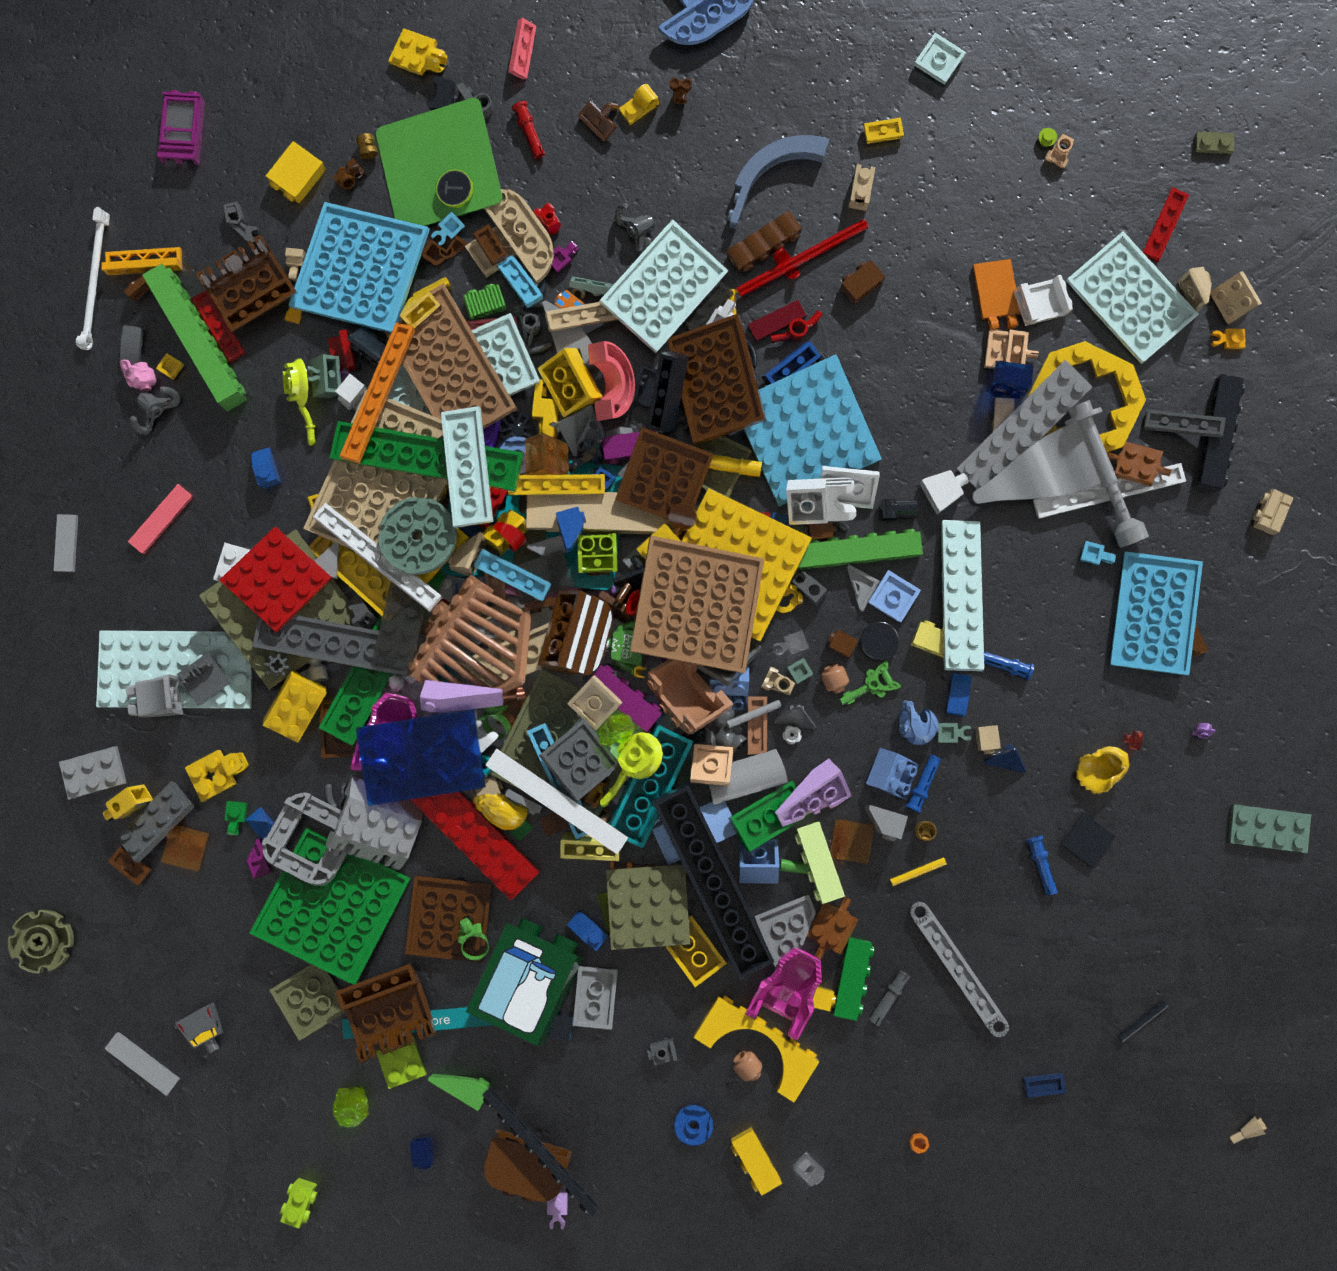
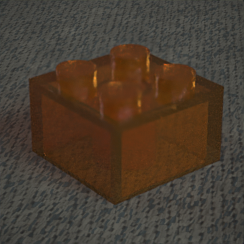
[525,433,569,475]

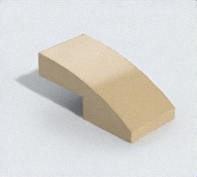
[992,398,1014,432]

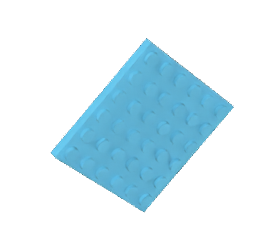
[289,202,429,333]
[744,354,882,506]

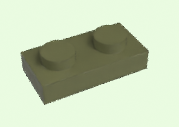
[1195,131,1235,154]

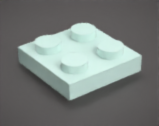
[914,33,966,85]

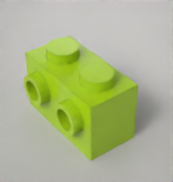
[280,1178,317,1228]

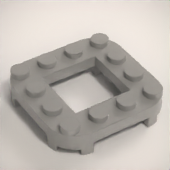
[262,792,350,886]

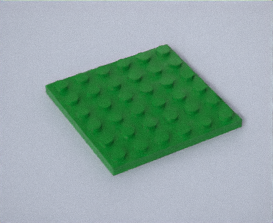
[250,827,411,985]

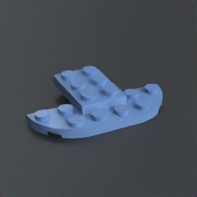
[658,0,754,45]

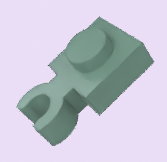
[937,723,971,743]

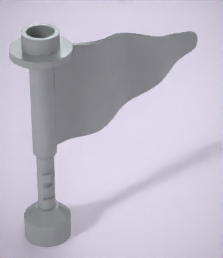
[972,400,1149,548]

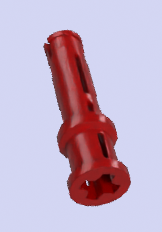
[511,101,545,159]

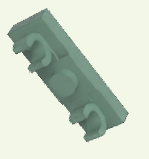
[569,276,614,299]

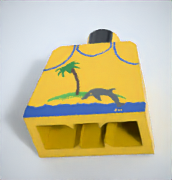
[103,784,153,822]

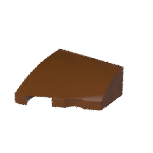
[421,225,469,266]

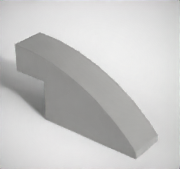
[542,301,597,370]

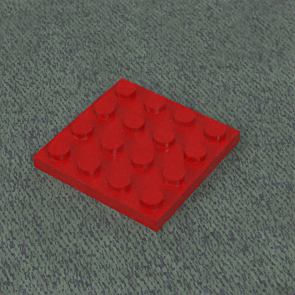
[219,526,332,633]

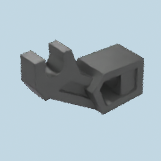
[224,202,259,244]

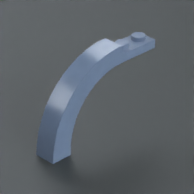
[727,135,830,229]

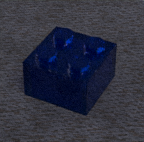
[986,360,1034,399]

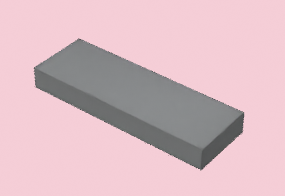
[54,514,78,572]

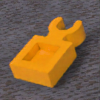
[1211,329,1245,349]

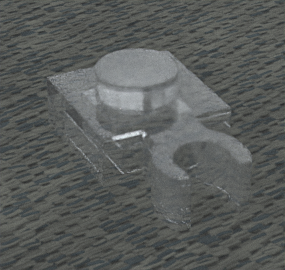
[773,630,809,656]

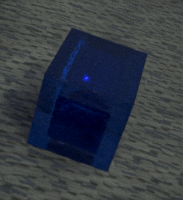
[410,1137,435,1169]

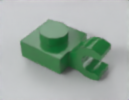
[224,801,248,836]

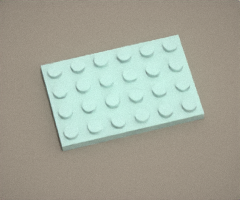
[599,219,728,353]
[1066,231,1199,364]

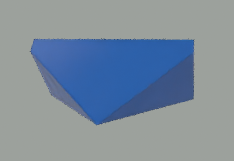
[245,807,274,840]

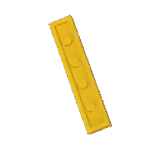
[508,474,605,495]

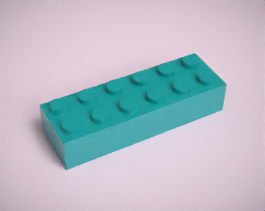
[608,723,693,848]

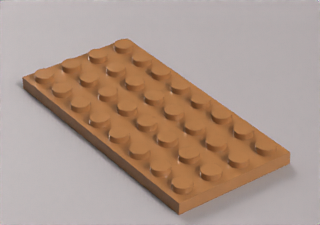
[385,283,517,429]

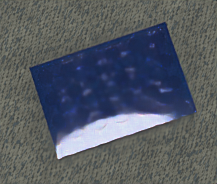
[356,709,486,806]

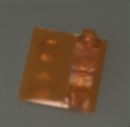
[830,819,874,864]
[161,825,209,871]

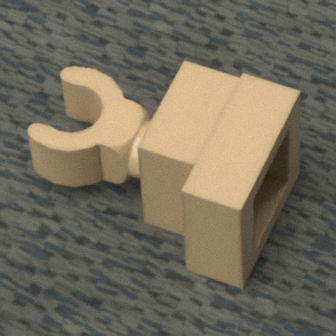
[285,248,306,282]

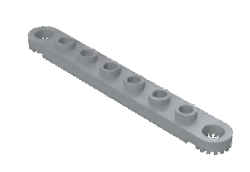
[910,902,1009,1037]

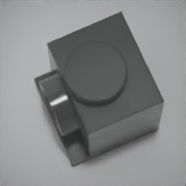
[647,1038,677,1065]

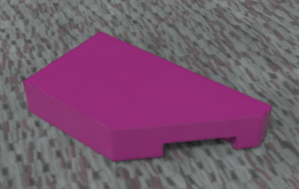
[246,838,273,879]

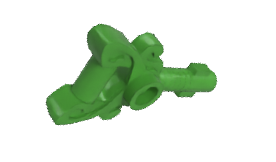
[839,661,901,705]

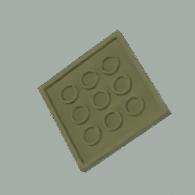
[606,865,690,950]

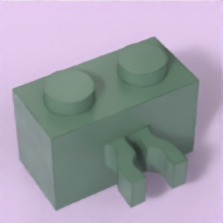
[305,354,341,399]

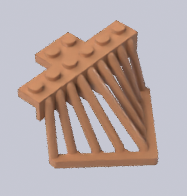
[408,574,531,711]

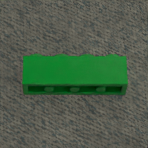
[832,937,874,1021]

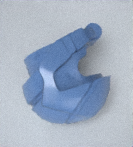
[899,700,939,745]

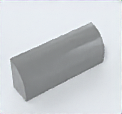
[705,749,788,805]

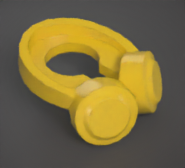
[777,584,803,613]

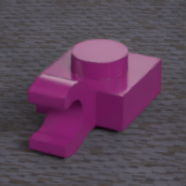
[552,241,579,273]

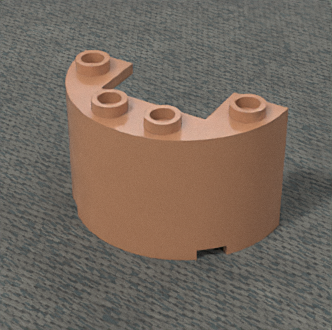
[647,659,733,734]

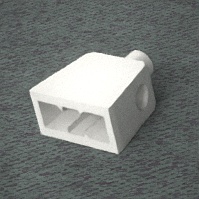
[919,470,969,514]

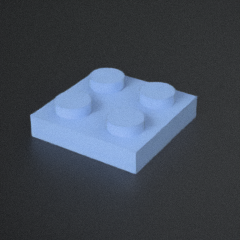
[868,570,921,623]

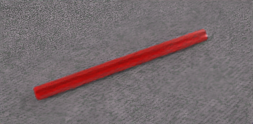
[736,219,869,297]

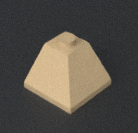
[1177,267,1212,312]
[448,532,487,577]

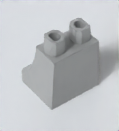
[126,674,183,718]

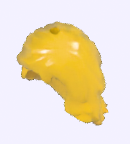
[1076,746,1129,794]
[473,793,528,830]

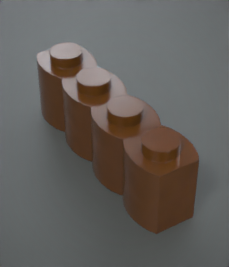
[727,211,802,273]

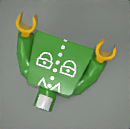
[605,620,647,678]

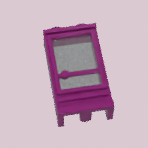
[157,90,205,166]

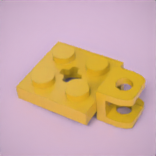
[185,750,249,802]

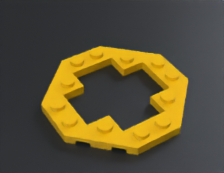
[1027,341,1146,453]

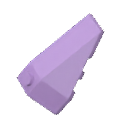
[420,680,504,713]
[775,759,852,826]

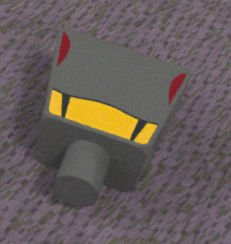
[175,1002,223,1054]

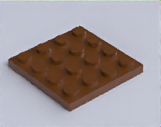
[615,427,714,519]
[405,876,493,963]

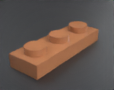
[747,696,767,755]

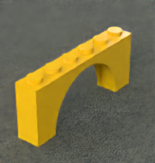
[694,995,819,1102]

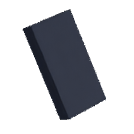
[1023,1073,1066,1098]

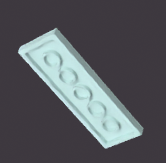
[441,406,493,528]

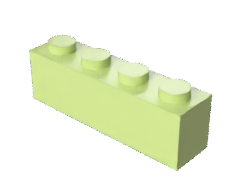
[794,822,845,905]

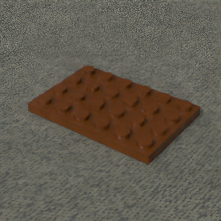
[668,313,767,445]

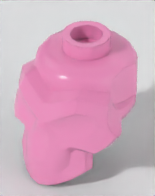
[119,360,157,392]

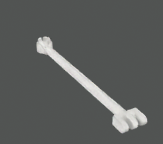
[76,207,110,350]

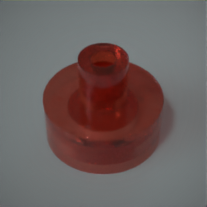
[1124,730,1143,750]

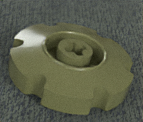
[8,910,74,973]

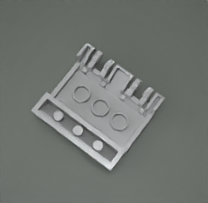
[326,775,423,870]

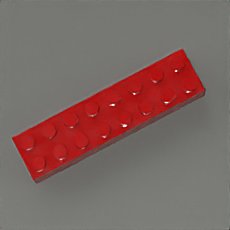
[400,762,540,900]

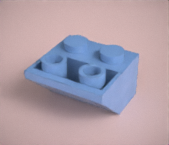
[709,666,749,711]
[866,748,919,800]

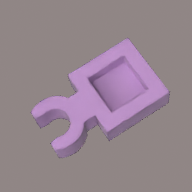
[547,1193,568,1229]

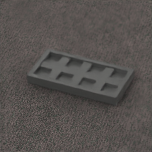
[116,781,194,863]

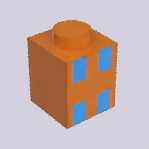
[554,290,584,309]

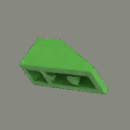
[428,1074,490,1111]

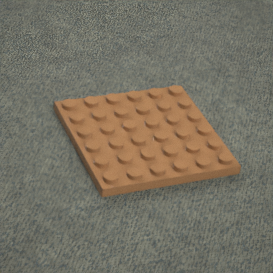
[629,536,764,674]

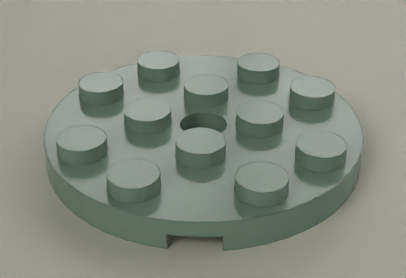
[378,497,457,575]

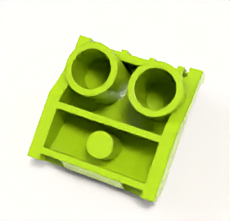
[578,533,617,573]

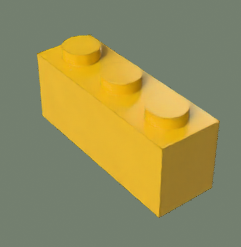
[730,1127,782,1196]

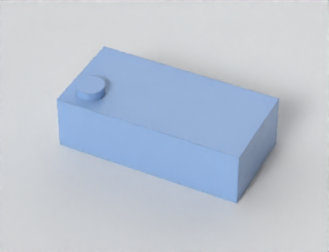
[652,802,737,865]

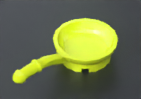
[282,359,316,446]
[600,732,663,807]

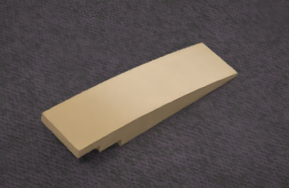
[526,492,681,534]

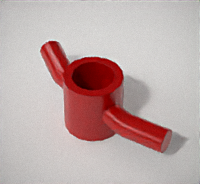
[770,310,823,343]

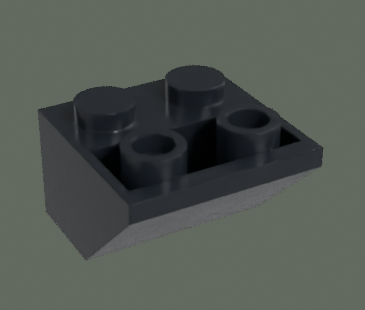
[347,326,387,369]

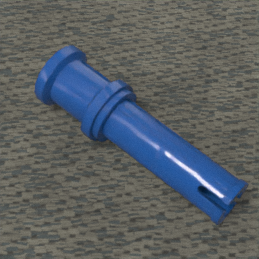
[984,651,1035,681]
[905,755,942,814]
[1026,835,1058,896]

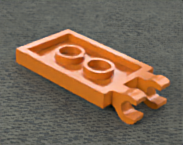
[973,259,1020,330]

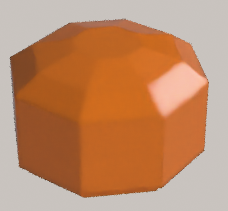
[909,1133,929,1154]

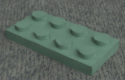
[1228,804,1311,853]

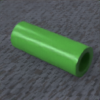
[780,859,810,874]

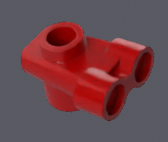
[533,203,561,235]

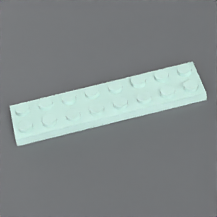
[941,520,984,671]

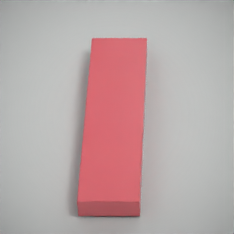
[128,484,194,554]

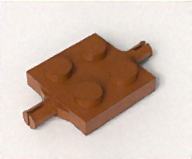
[1107,442,1172,487]
[807,897,859,959]

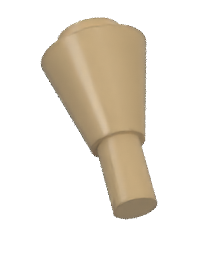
[1230,1116,1267,1144]

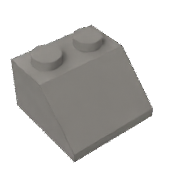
[865,805,908,842]

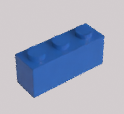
[761,341,821,386]

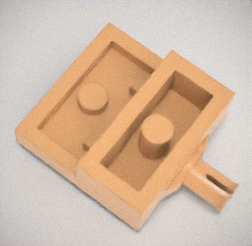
[984,329,1039,373]

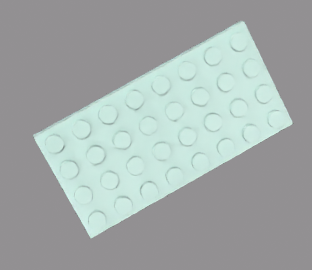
[373,313,540,416]
[96,631,253,709]

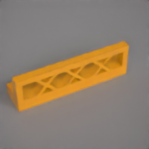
[101,247,182,276]

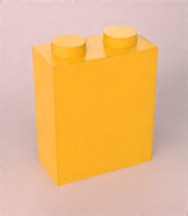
[266,141,326,204]

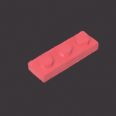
[508,18,536,80]

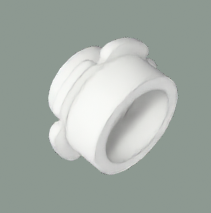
[783,726,802,745]

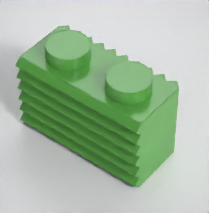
[463,284,507,321]

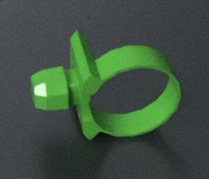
[480,705,510,739]
[457,918,489,960]

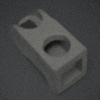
[791,570,827,606]
[348,595,378,629]

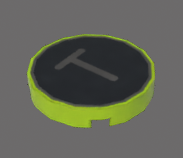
[436,169,474,208]

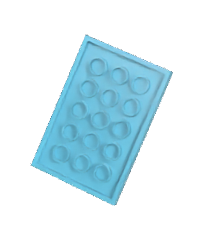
[1110,552,1203,676]

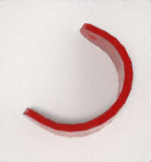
[773,247,800,280]
[493,522,526,552]

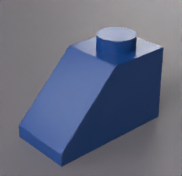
[251,447,281,489]
[556,506,586,554]
[567,910,609,951]

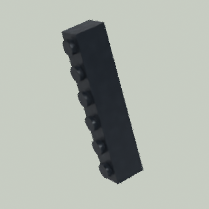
[1195,374,1245,492]

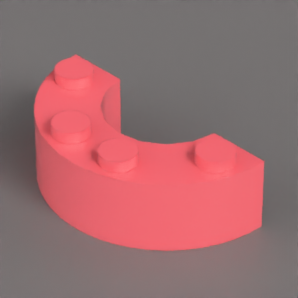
[588,341,635,421]

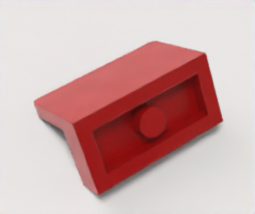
[328,329,358,372]

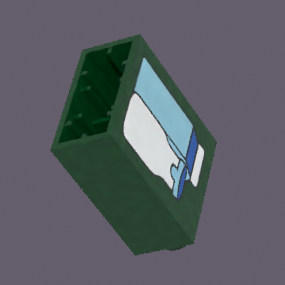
[466,918,583,1046]

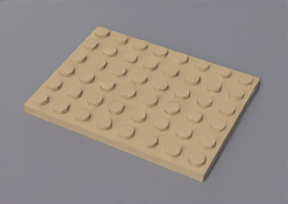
[303,389,448,548]

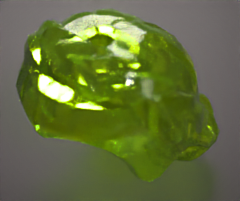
[598,713,635,747]
[333,1087,369,1127]

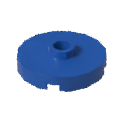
[674,1105,713,1146]

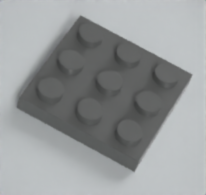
[539,719,620,802]

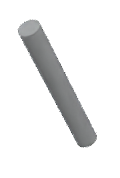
[726,700,782,728]

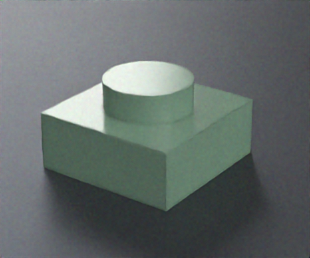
[787,658,813,684]

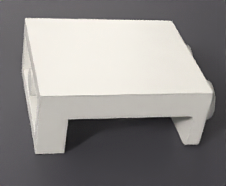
[1013,275,1073,326]

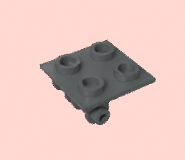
[176,652,230,706]

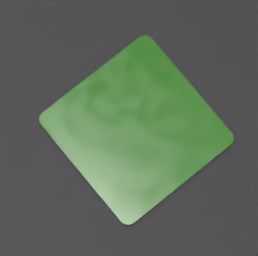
[376,98,502,226]

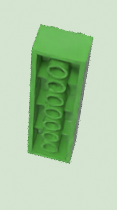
[142,264,247,412]

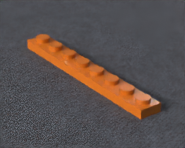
[340,323,415,464]

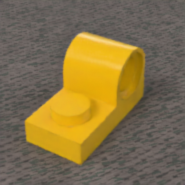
[619,84,660,125]

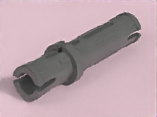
[869,970,911,1026]

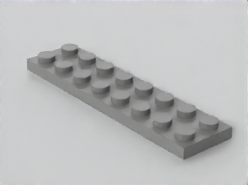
[956,360,1092,490]

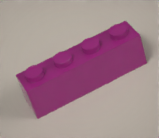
[586,664,662,732]

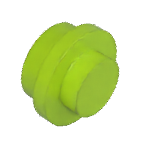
[1038,128,1057,147]

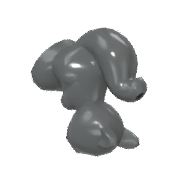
[702,709,748,755]

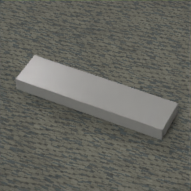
[105,1032,180,1096]

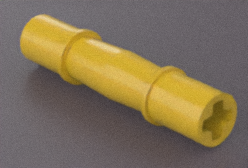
[709,455,762,477]

